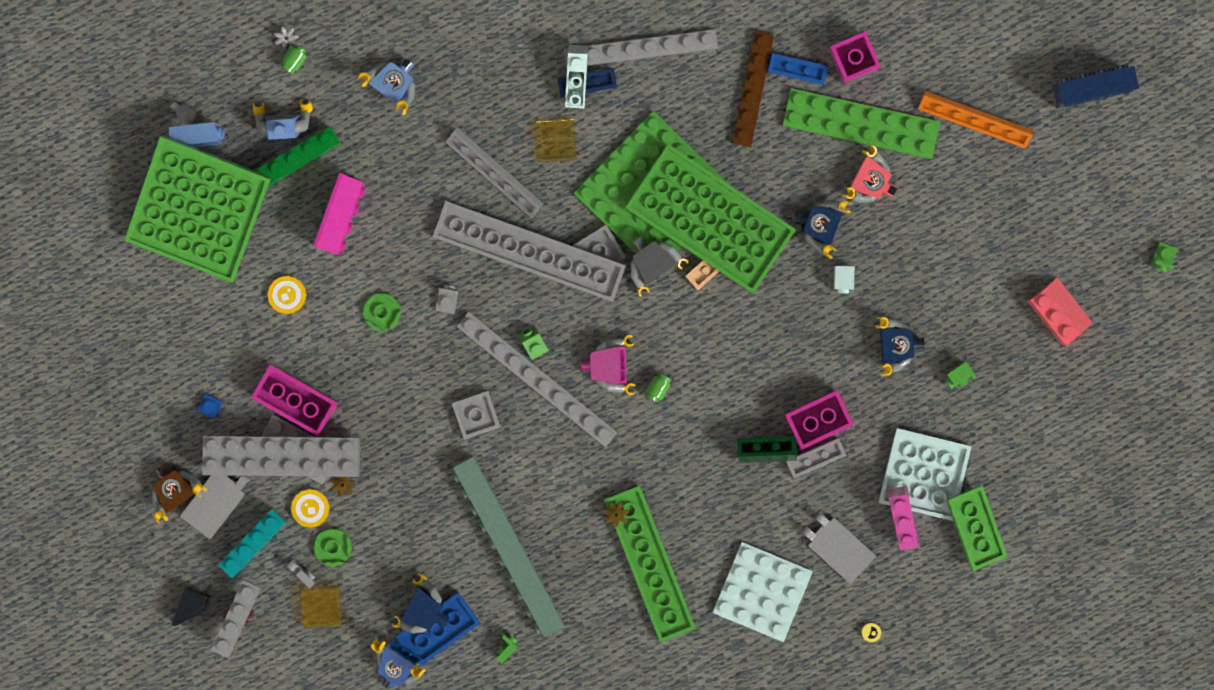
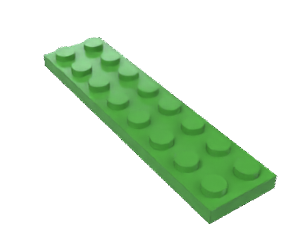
[782,88,940,159]
[604,485,696,643]

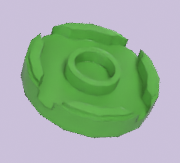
[363,293,401,331]
[313,528,352,567]

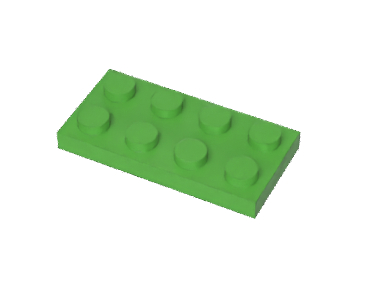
[946,485,1008,571]

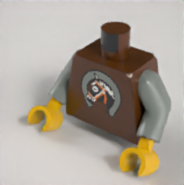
[152,465,207,524]

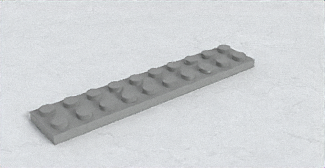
[433,201,626,302]

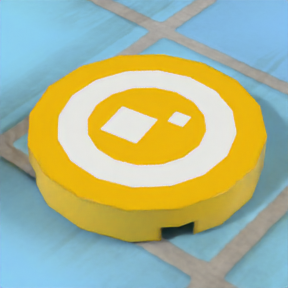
[268,276,306,314]
[291,489,330,528]

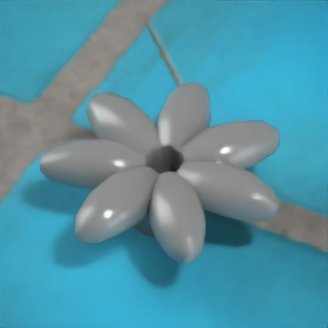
[274,26,299,49]

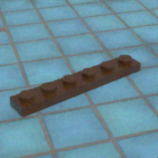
[732,31,774,148]

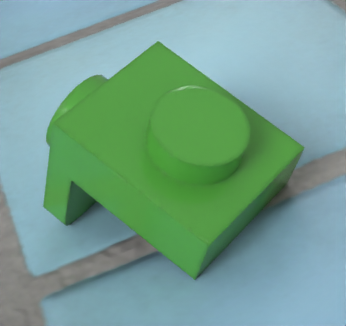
[518,326,549,360]

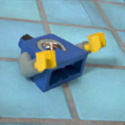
[371,638,426,689]

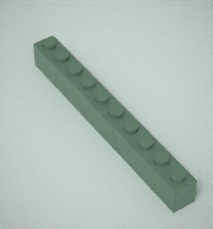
[452,456,565,637]

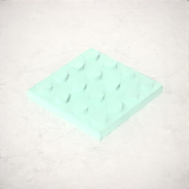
[878,428,972,521]
[713,542,813,642]

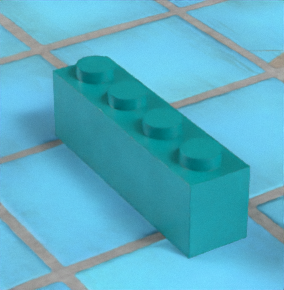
[218,508,288,578]

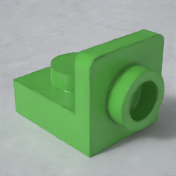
[1151,242,1178,272]
[496,632,518,664]

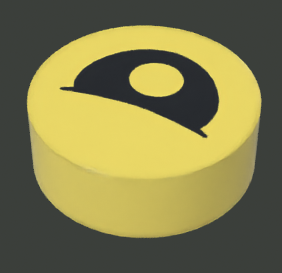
[861,623,881,642]

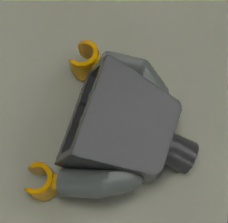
[630,237,688,296]

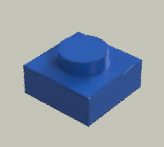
[197,393,223,419]

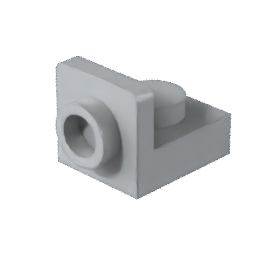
[435,285,459,314]

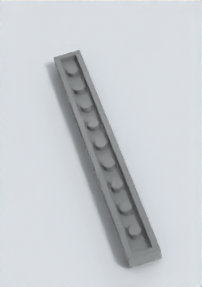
[457,312,618,447]

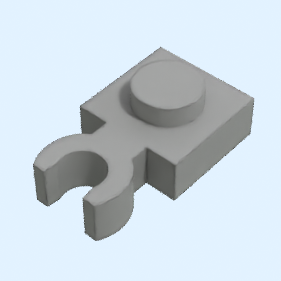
[287,559,317,589]

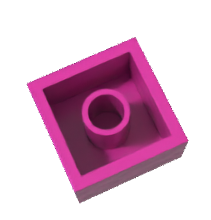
[828,31,881,84]

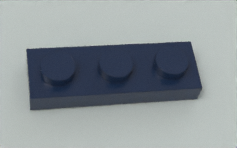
[557,68,617,98]

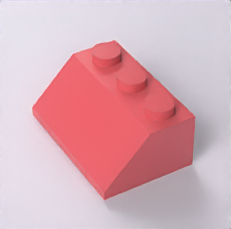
[1027,277,1093,346]

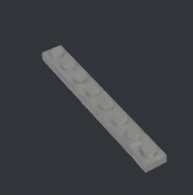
[564,29,718,69]

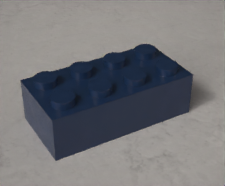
[1052,64,1139,109]

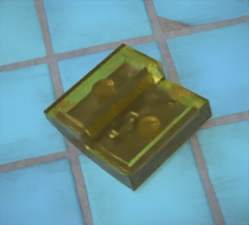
[536,119,577,163]

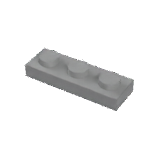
[786,438,847,479]

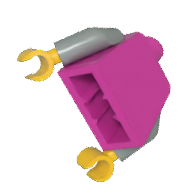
[581,335,635,395]

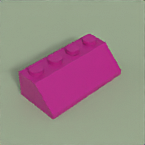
[313,173,366,255]

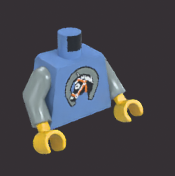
[356,58,415,115]
[253,99,313,140]

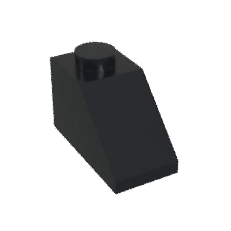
[172,587,210,626]

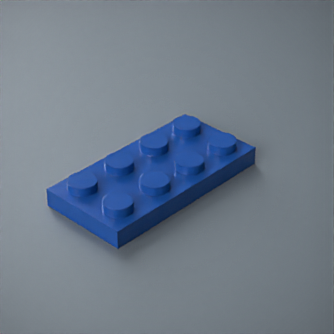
[396,592,481,667]

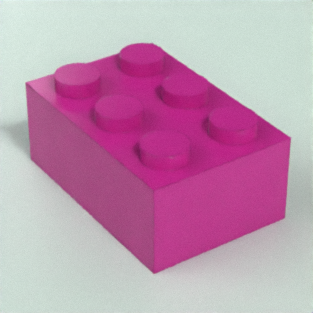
[784,390,854,450]

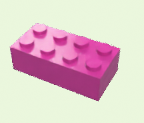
[251,364,339,436]

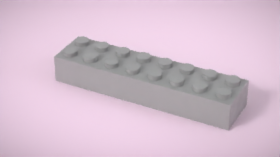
[202,436,360,477]

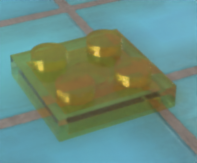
[301,587,343,629]

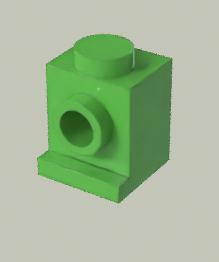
[945,361,977,389]

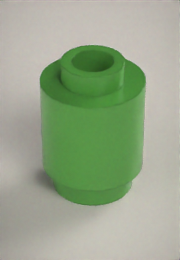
[280,45,307,74]
[645,372,671,402]

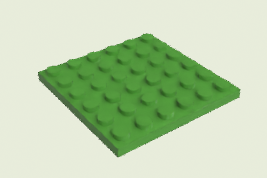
[574,111,731,254]
[124,135,271,283]

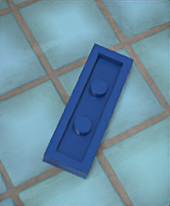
[768,53,828,85]

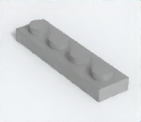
[211,580,261,658]

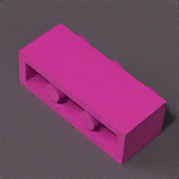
[888,486,919,550]

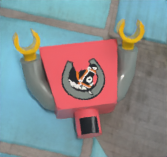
[841,144,898,203]

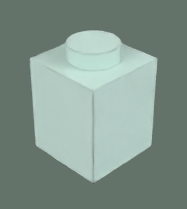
[833,266,855,294]

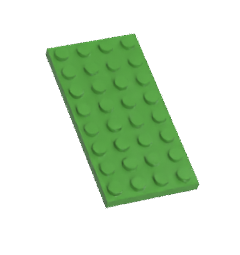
[625,144,796,294]

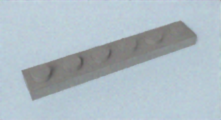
[446,127,543,218]

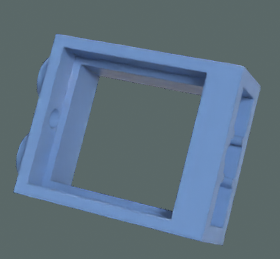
[168,122,225,148]

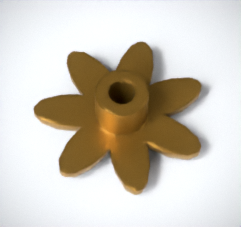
[331,477,356,498]
[604,503,629,527]

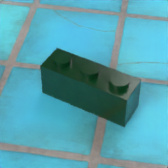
[737,436,797,463]

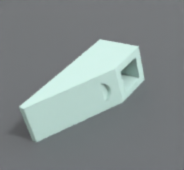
[565,45,588,108]

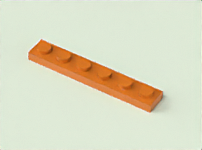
[918,91,1033,149]

